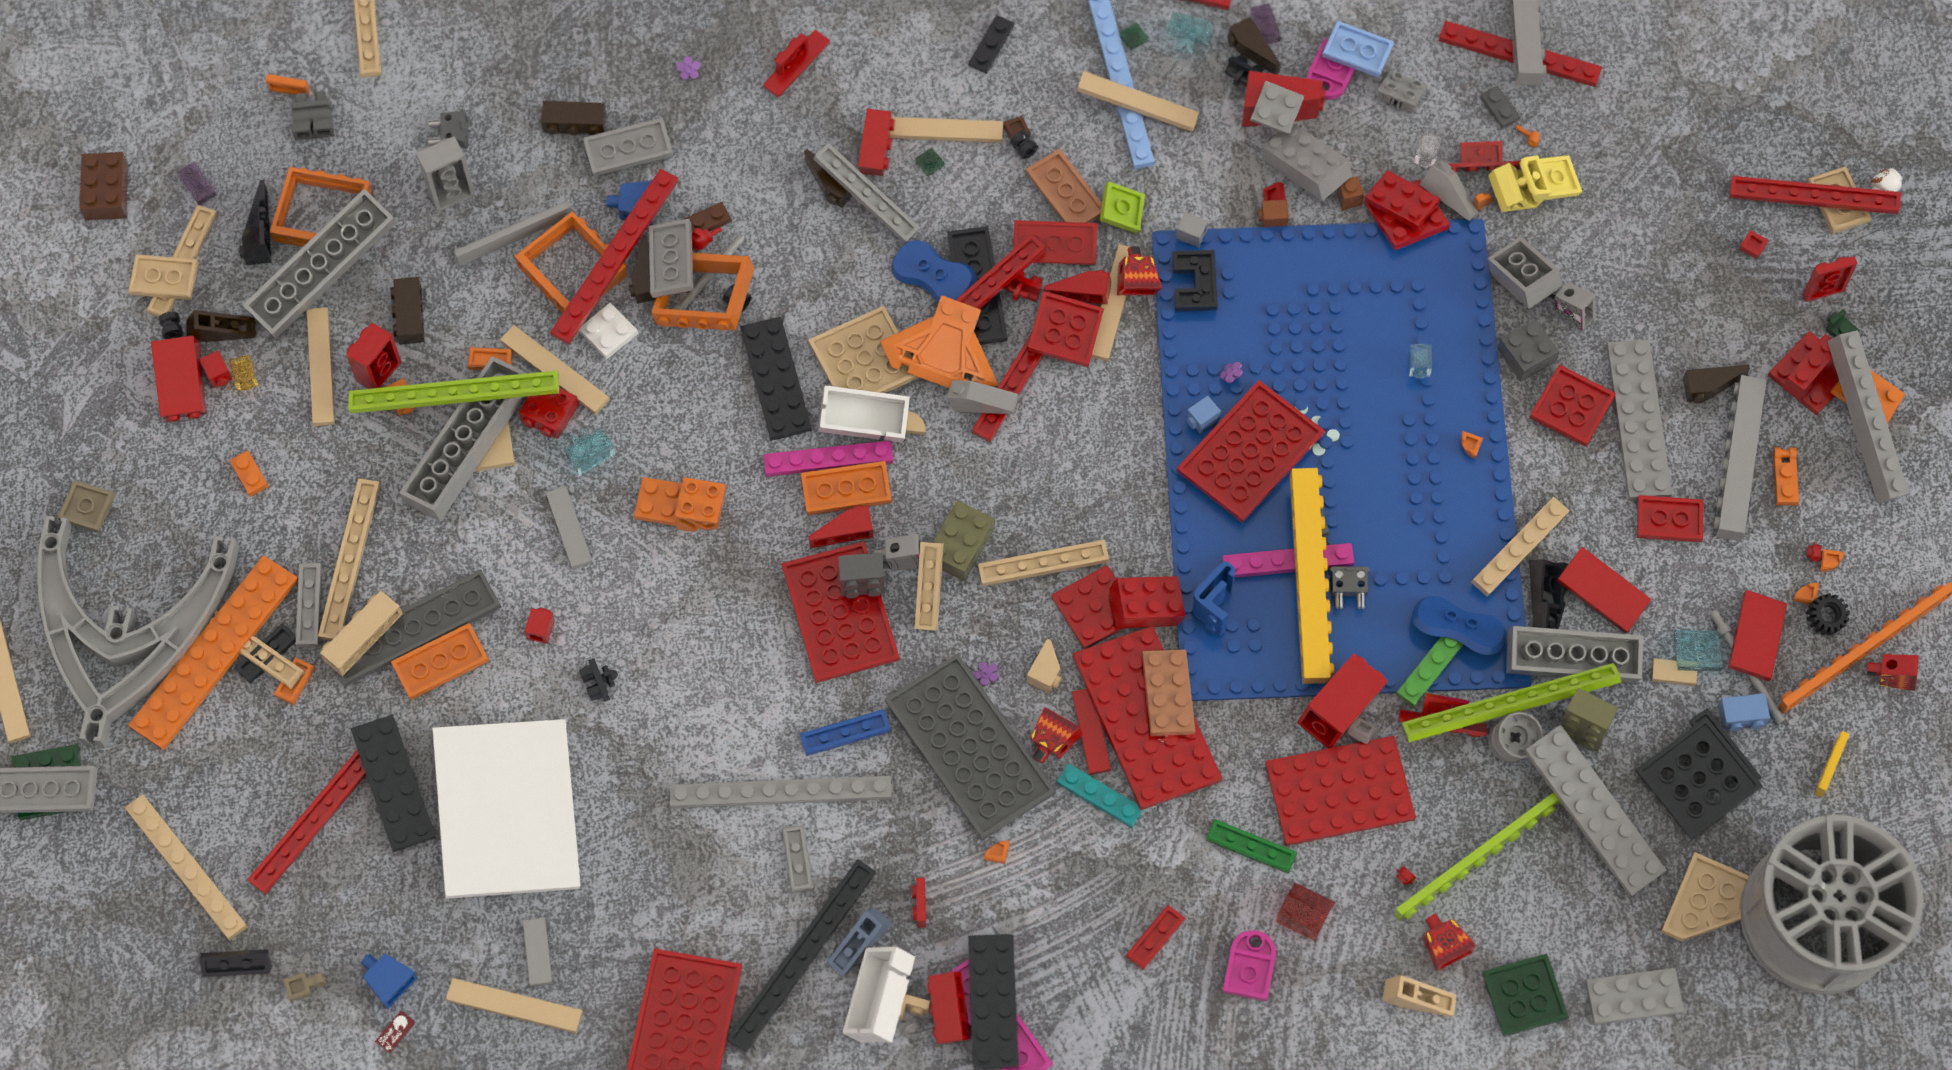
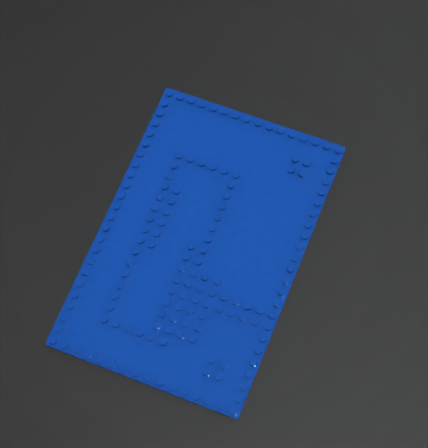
[1152,219,1532,701]

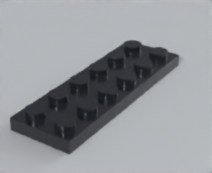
[947,226,1007,345]
[740,317,812,441]
[350,714,436,852]
[968,934,1019,1070]

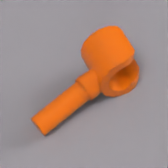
[1515,124,1540,147]

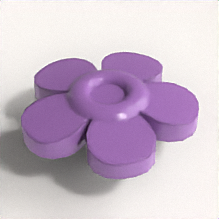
[677,56,700,80]
[1220,362,1243,383]
[974,662,999,686]

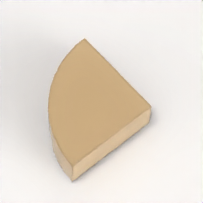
[906,411,926,435]

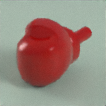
[692,227,722,251]

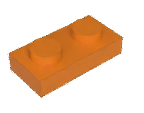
[229,450,269,497]

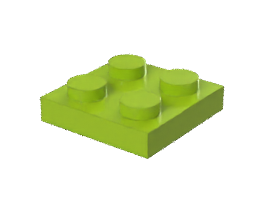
[1100,181,1145,234]

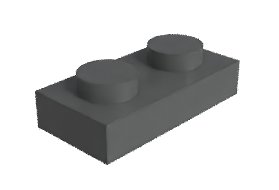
[1480,85,1520,129]

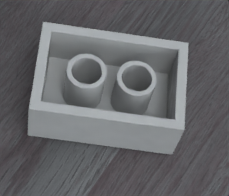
[1487,237,1562,309]

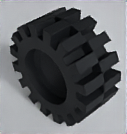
[1806,593,1850,635]

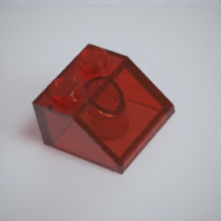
[1276,883,1335,941]

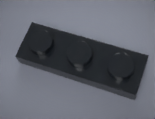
[969,15,1014,74]
[234,623,296,684]
[200,949,271,977]

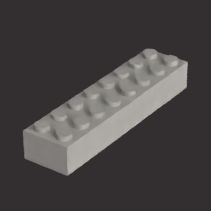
[243,189,396,339]
[399,356,526,521]

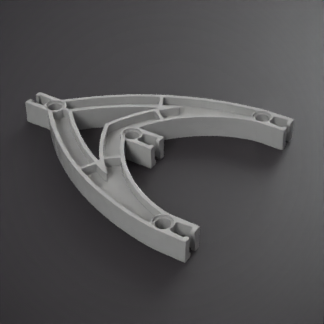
[37,516,240,748]

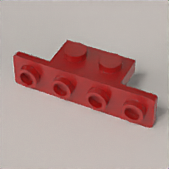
[763,30,830,97]
[1449,141,1520,172]
[1399,693,1487,737]

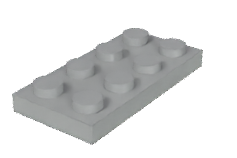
[583,117,673,177]
[649,219,693,298]
[1585,968,1684,1025]

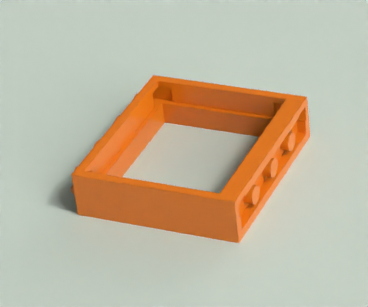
[270,167,373,247]
[514,211,628,314]
[651,253,755,331]

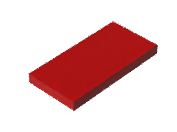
[1013,220,1097,265]
[1556,547,1651,634]
[1728,590,1787,681]

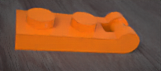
[1773,447,1799,506]

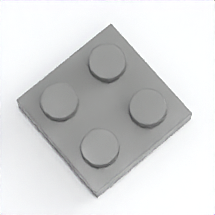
[1250,81,1304,136]

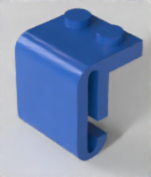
[1192,562,1235,636]

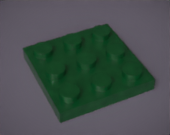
[11,744,81,821]
[1482,954,1569,1037]

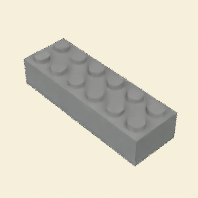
[1506,626,1643,683]

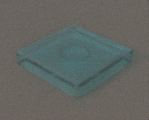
[1673,630,1723,671]

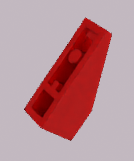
[1044,270,1112,305]
[808,505,874,549]

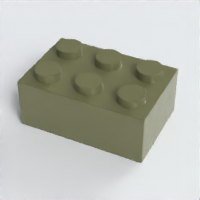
[932,500,995,581]
[1561,688,1618,752]

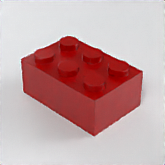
[346,322,401,389]
[1109,576,1186,628]

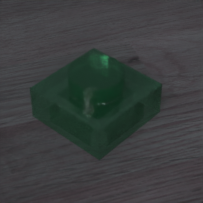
[1120,22,1148,51]
[915,147,944,176]

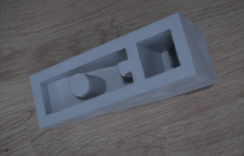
[827,908,892,977]

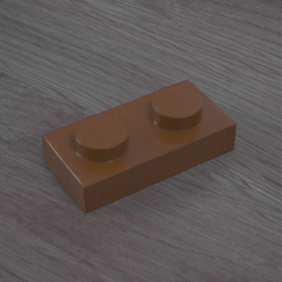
[685,202,732,232]

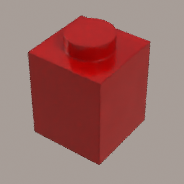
[199,350,232,388]
[524,607,555,644]

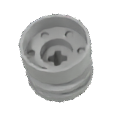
[1488,712,1544,763]

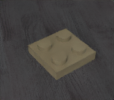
[57,480,116,533]

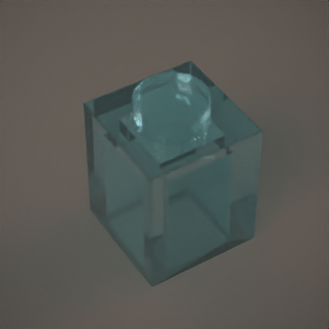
[1408,344,1432,378]

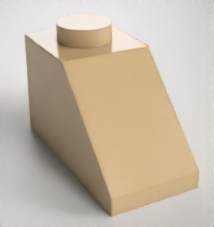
[1027,639,1062,694]

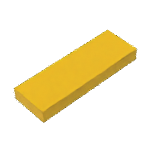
[1814,731,1850,798]

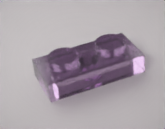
[1250,3,1281,44]
[177,161,217,205]

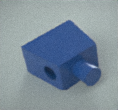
[607,181,653,225]
[361,954,418,1009]

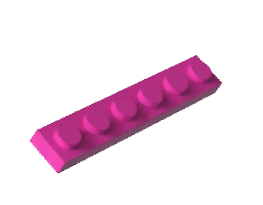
[763,441,893,477]
[1222,543,1354,578]

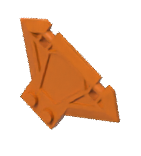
[880,295,999,389]

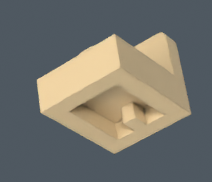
[898,994,931,1021]

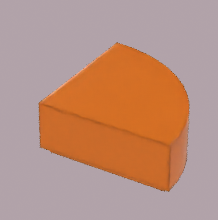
[1473,193,1494,211]
[1461,431,1483,459]
[1820,549,1844,572]
[1793,583,1819,604]
[983,841,1010,864]

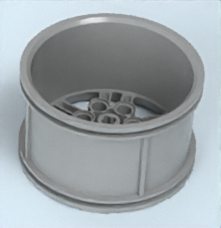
[1740,815,1923,994]

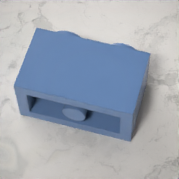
[1718,693,1770,732]

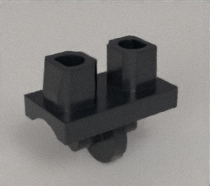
[1224,55,1264,87]
[579,658,618,702]

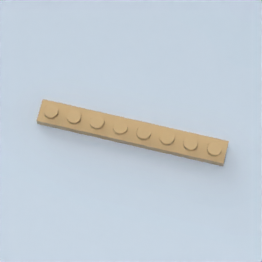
[318,478,380,641]
[124,794,247,941]

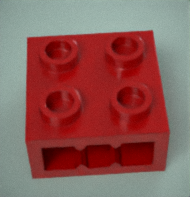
[519,388,579,439]

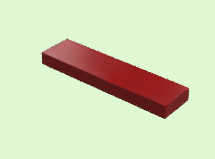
[1072,689,1111,775]

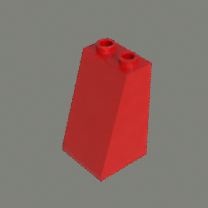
[1241,71,1326,127]
[151,336,206,422]
[1296,653,1388,748]

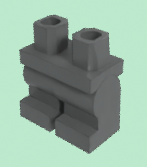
[291,91,335,141]

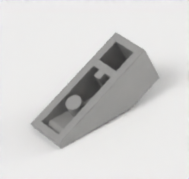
[1420,160,1479,221]
[947,380,1019,414]

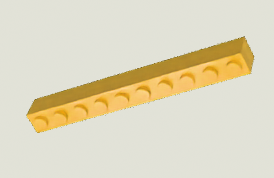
[1290,468,1334,684]

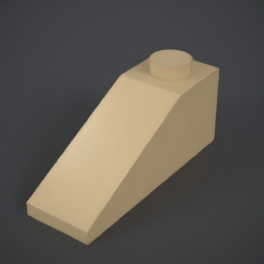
[1382,975,1457,1017]

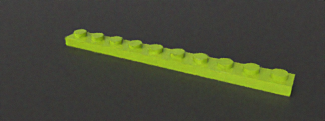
[348,371,559,414]
[1402,663,1621,742]
[1394,792,1563,922]

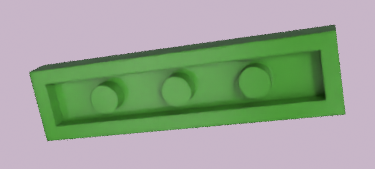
[1396,637,1464,708]

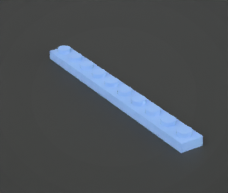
[1088,0,1154,169]

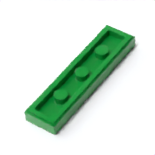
[1206,819,1297,874]

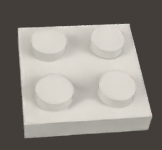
[579,303,638,360]

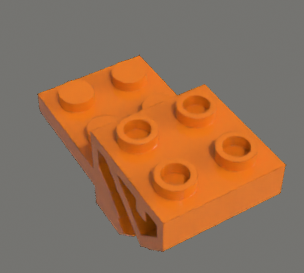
[634,477,726,532]

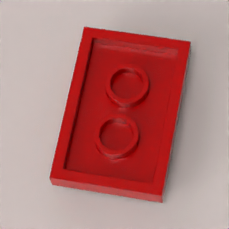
[1364,170,1440,230]
[1802,256,1857,302]
[1637,495,1703,542]

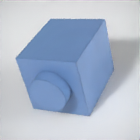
[1186,396,1221,433]

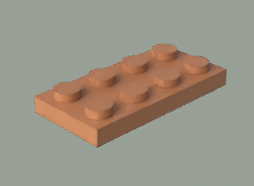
[1026,149,1102,223]
[1142,649,1195,736]

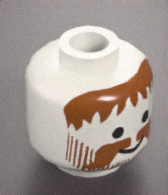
[1870,168,1902,192]

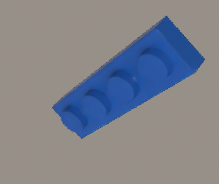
[800,709,891,756]

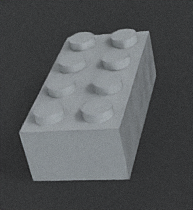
[1262,124,1352,201]
[416,136,475,212]

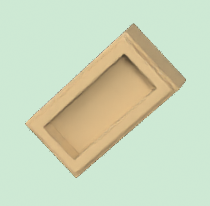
[1651,658,1698,686]

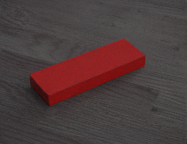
[1126,905,1185,970]

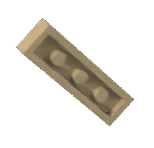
[915,542,944,630]

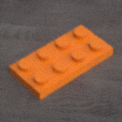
[801,461,892,515]
[391,623,489,701]

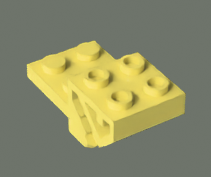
[1488,155,1582,212]

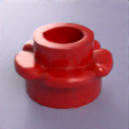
[1806,542,1822,563]
[1396,865,1416,886]

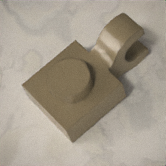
[283,972,327,1002]

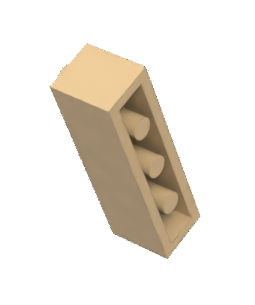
[320,591,403,676]

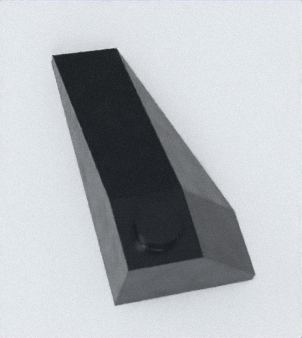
[239,180,272,265]

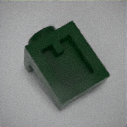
[1825,309,1860,338]

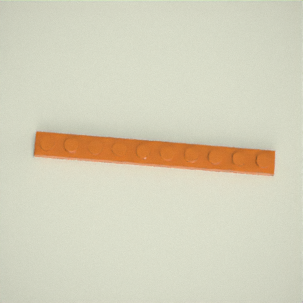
[1778,582,1952,714]

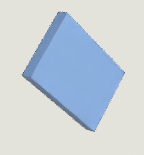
[1322,21,1394,78]

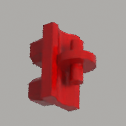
[1004,271,1042,302]

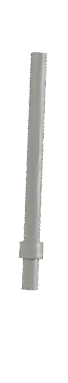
[661,235,745,330]
[1710,609,1785,725]

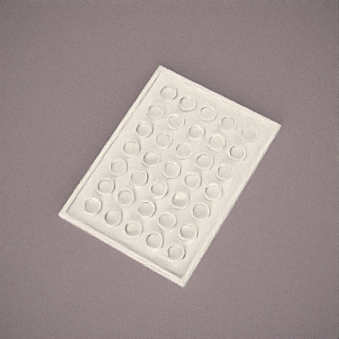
[432,719,581,899]

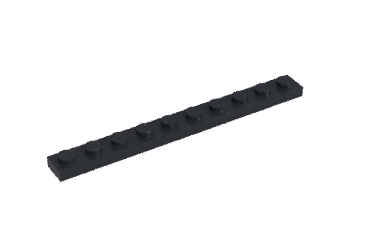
[727,859,876,1053]

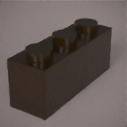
[541,101,607,136]
[390,277,425,345]

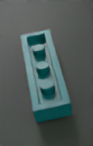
[1057,763,1144,828]

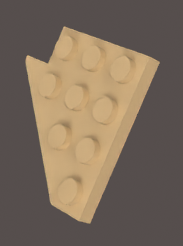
[1661,852,1749,942]

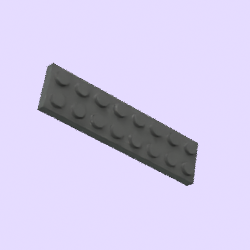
[337,570,501,687]

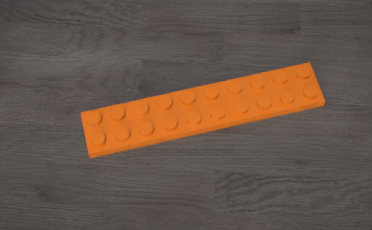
[128,555,298,751]

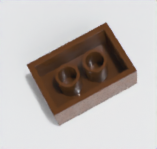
[80,152,128,221]

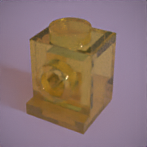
[229,355,259,391]

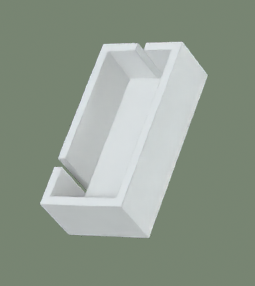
[818,385,910,443]
[843,947,915,1043]

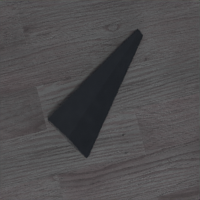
[1529,559,1568,629]

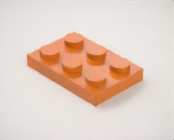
[1830,369,1905,423]

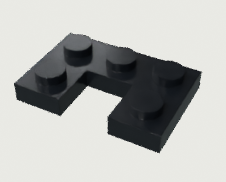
[1172,250,1218,311]

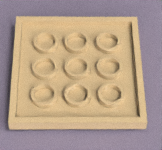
[808,306,919,393]

